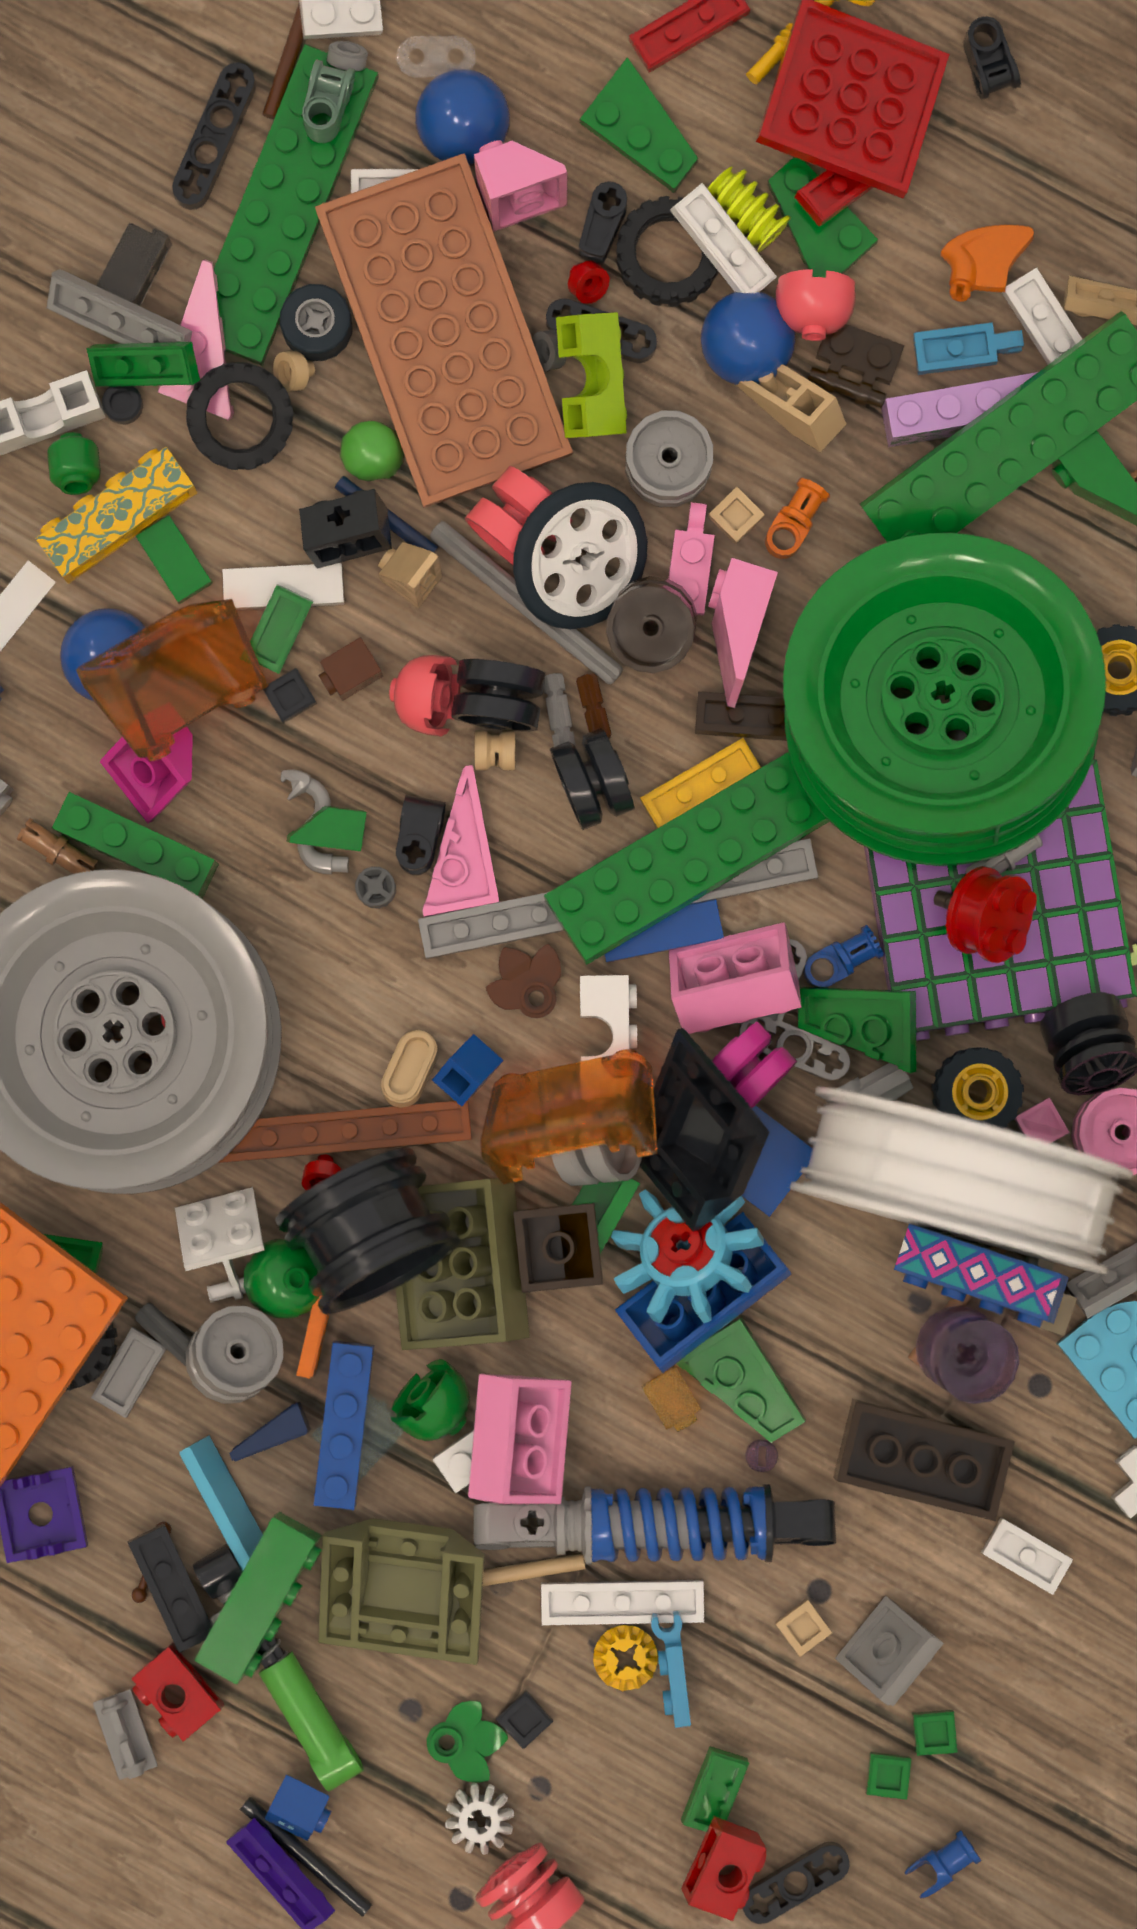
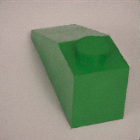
[1051,430,1137,526]

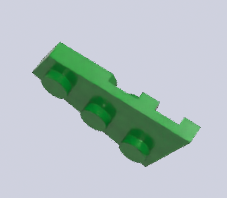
[798,987,917,1074]

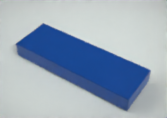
[605,899,724,963]

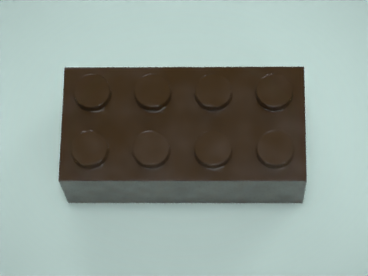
[833,1399,1015,1521]

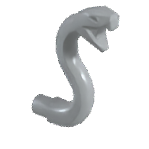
[281,770,349,875]

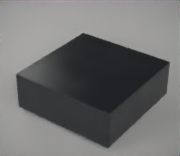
[262,668,317,723]
[496,1690,553,1749]

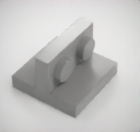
[835,1596,944,1706]

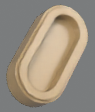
[381,1030,438,1108]

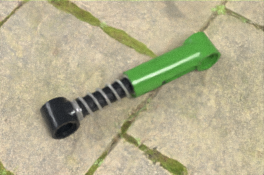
[193,1544,364,1792]

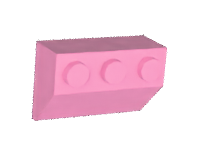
[474,140,567,232]
[669,922,801,1034]
[468,1374,572,1504]

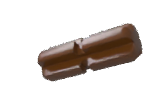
[576,673,612,739]

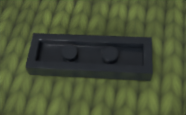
[127,1523,212,1653]

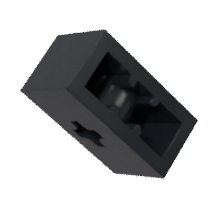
[299,489,392,569]

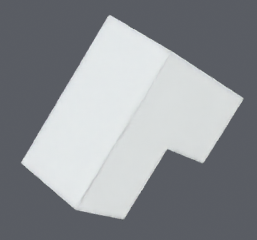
[1111,1445,1137,1518]

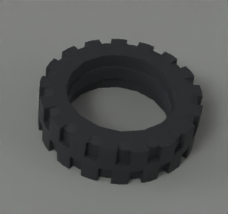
[616,196,718,307]
[186,362,293,470]

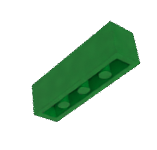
[52,792,219,899]
[194,1511,322,1685]

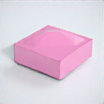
[1015,1098,1070,1143]

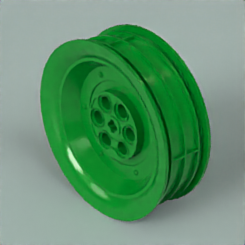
[783,533,1106,866]

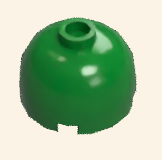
[244,1239,320,1318]
[390,1359,470,1442]

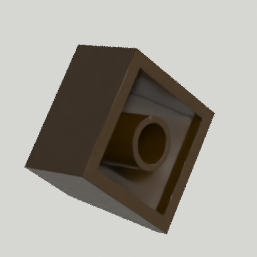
[513,1203,603,1293]

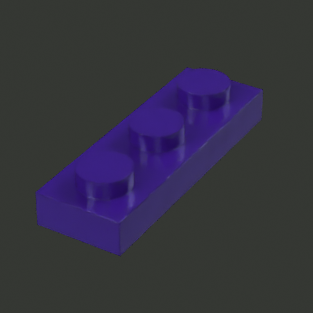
[226,1818,335,1929]

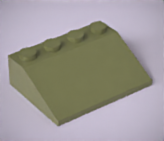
[396,1177,530,1350]

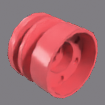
[475,1843,585,1929]

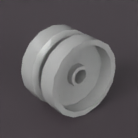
[625,410,713,507]
[548,1093,643,1186]
[185,1306,283,1404]

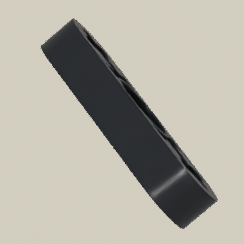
[546,299,657,363]
[743,1842,850,1924]

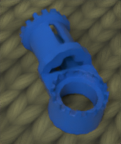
[803,925,884,988]

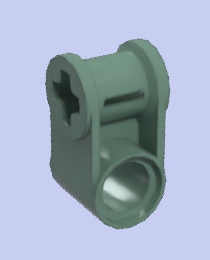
[302,59,355,143]

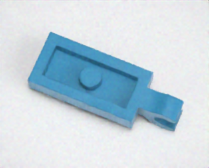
[913,322,1024,375]
[651,1611,691,1728]

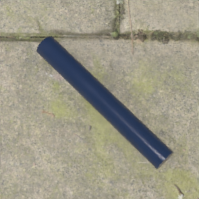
[335,476,439,553]

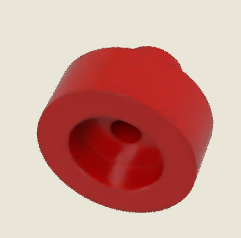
[568,261,610,304]
[301,1154,342,1191]

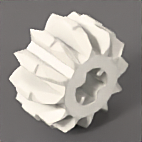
[445,1783,514,1855]

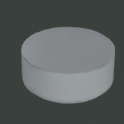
[327,41,368,71]

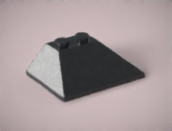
[639,1028,770,1231]

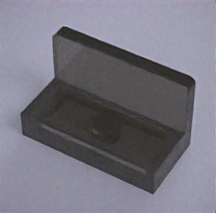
[96,223,172,306]

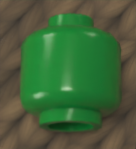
[47,432,101,495]

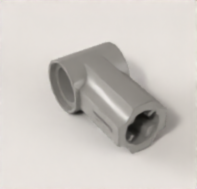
[837,1063,914,1101]

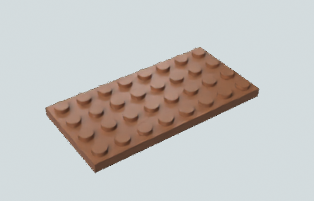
[315,153,573,508]

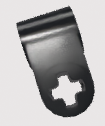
[963,16,1021,100]
[396,795,446,875]

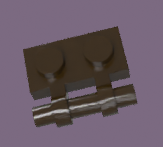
[807,324,904,408]

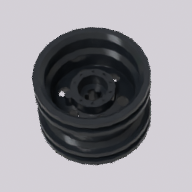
[275,1148,460,1314]

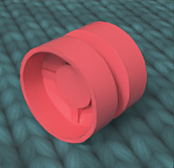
[465,466,573,565]

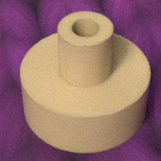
[273,351,315,392]

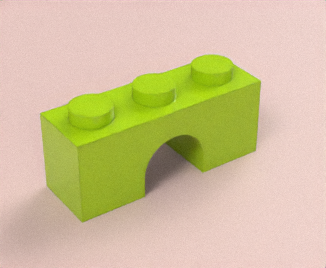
[556,312,627,438]

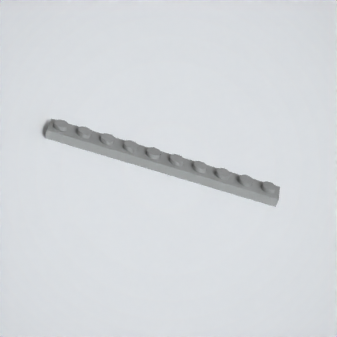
[418,838,818,959]

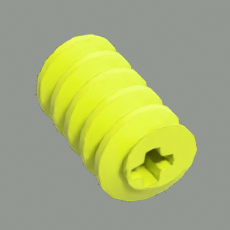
[707,166,790,253]

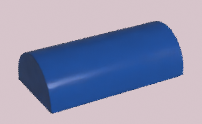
[615,1212,792,1373]

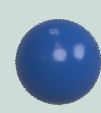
[415,69,510,165]
[701,292,796,385]
[60,608,156,703]

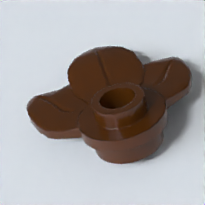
[486,944,561,1018]

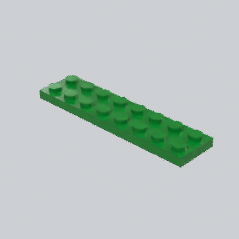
[214,44,379,366]
[860,311,1137,542]
[544,752,830,965]

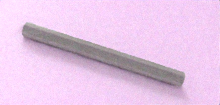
[430,521,623,684]

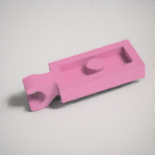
[669,502,715,616]

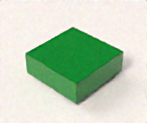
[912,1710,958,1756]
[866,1752,912,1800]

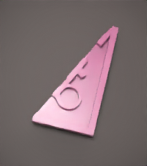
[158,259,234,420]
[422,765,499,918]

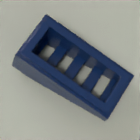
[229,1401,311,1462]

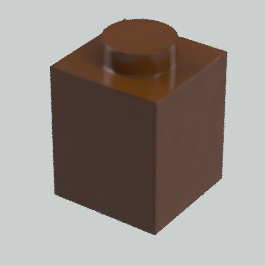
[318,637,383,701]

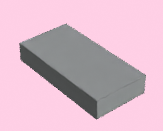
[91,1327,166,1418]

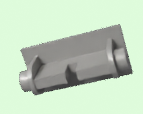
[93,1689,158,1780]

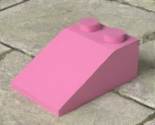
[708,558,778,708]

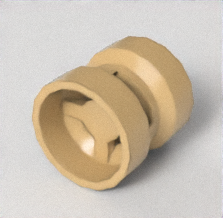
[475,731,515,771]

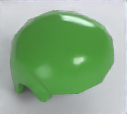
[340,421,404,482]

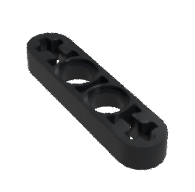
[172,62,256,210]

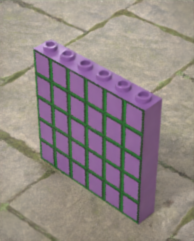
[864,759,1137,1041]

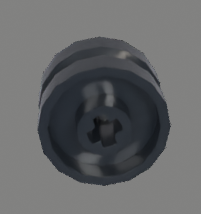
[451,659,546,731]
[550,728,635,831]

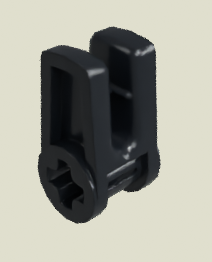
[579,181,627,264]

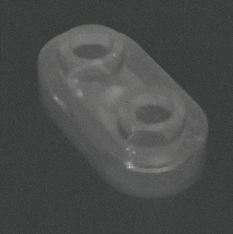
[396,36,476,77]

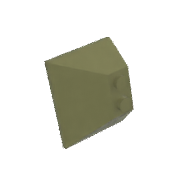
[318,1518,485,1665]

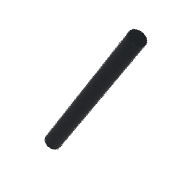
[239,1797,373,1917]

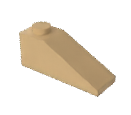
[736,364,846,452]
[378,542,442,609]

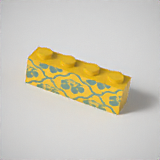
[35,447,198,584]

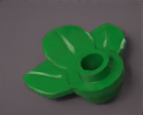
[426,1701,508,1783]

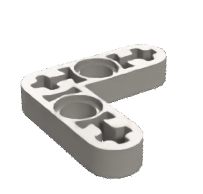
[739,939,850,1081]

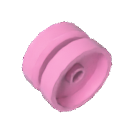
[1071,1087,1137,1175]

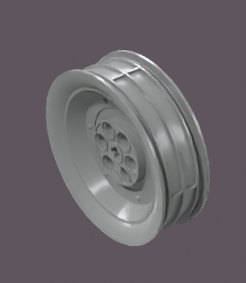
[0,870,282,1194]

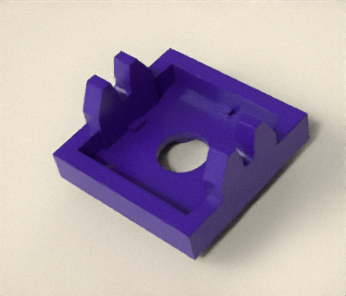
[0,1466,88,1563]

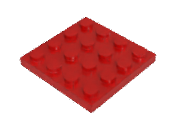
[756,0,950,199]

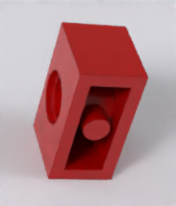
[131,1642,225,1742]
[681,1816,766,1921]

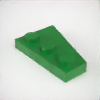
[580,57,698,193]
[768,157,878,278]
[676,1317,806,1443]

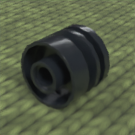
[1040,992,1137,1096]

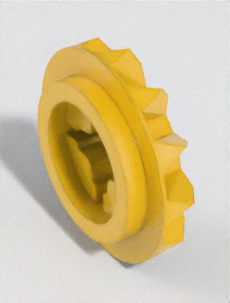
[593,1625,658,1691]

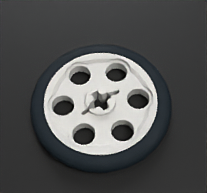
[513,482,648,629]

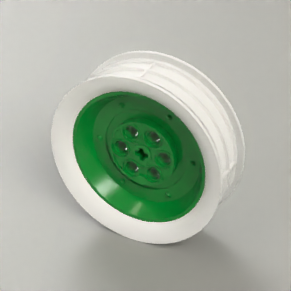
[790,1087,1133,1275]

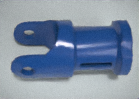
[904,1830,982,1898]

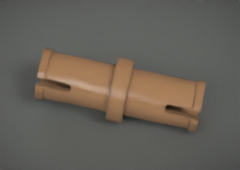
[17,818,98,874]

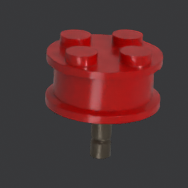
[934,866,1037,963]

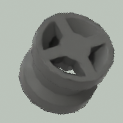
[355,866,396,909]

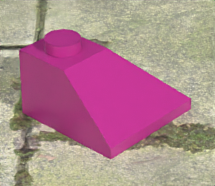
[99,703,193,823]

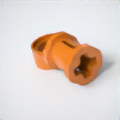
[765,477,830,559]

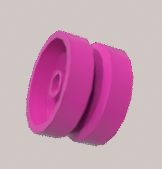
[712,1021,798,1108]

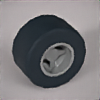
[280,284,352,361]

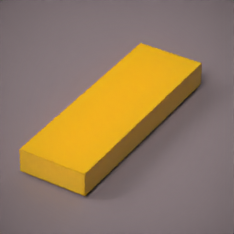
[640,738,761,829]

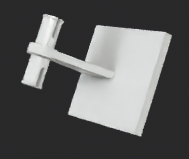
[175,1187,265,1303]

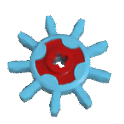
[611,1189,764,1323]

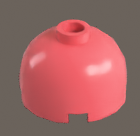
[776,269,856,341]
[389,655,460,737]

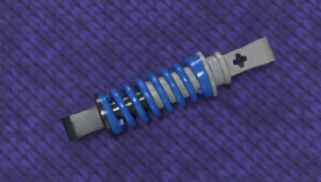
[473,1484,836,1565]

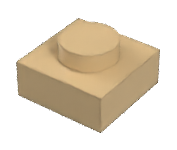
[708,487,765,545]
[775,1599,832,1657]

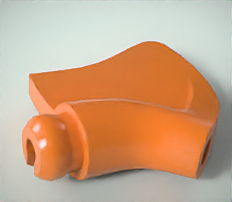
[940,225,1034,302]

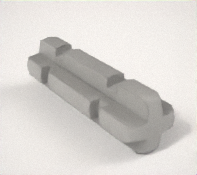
[544,673,575,747]

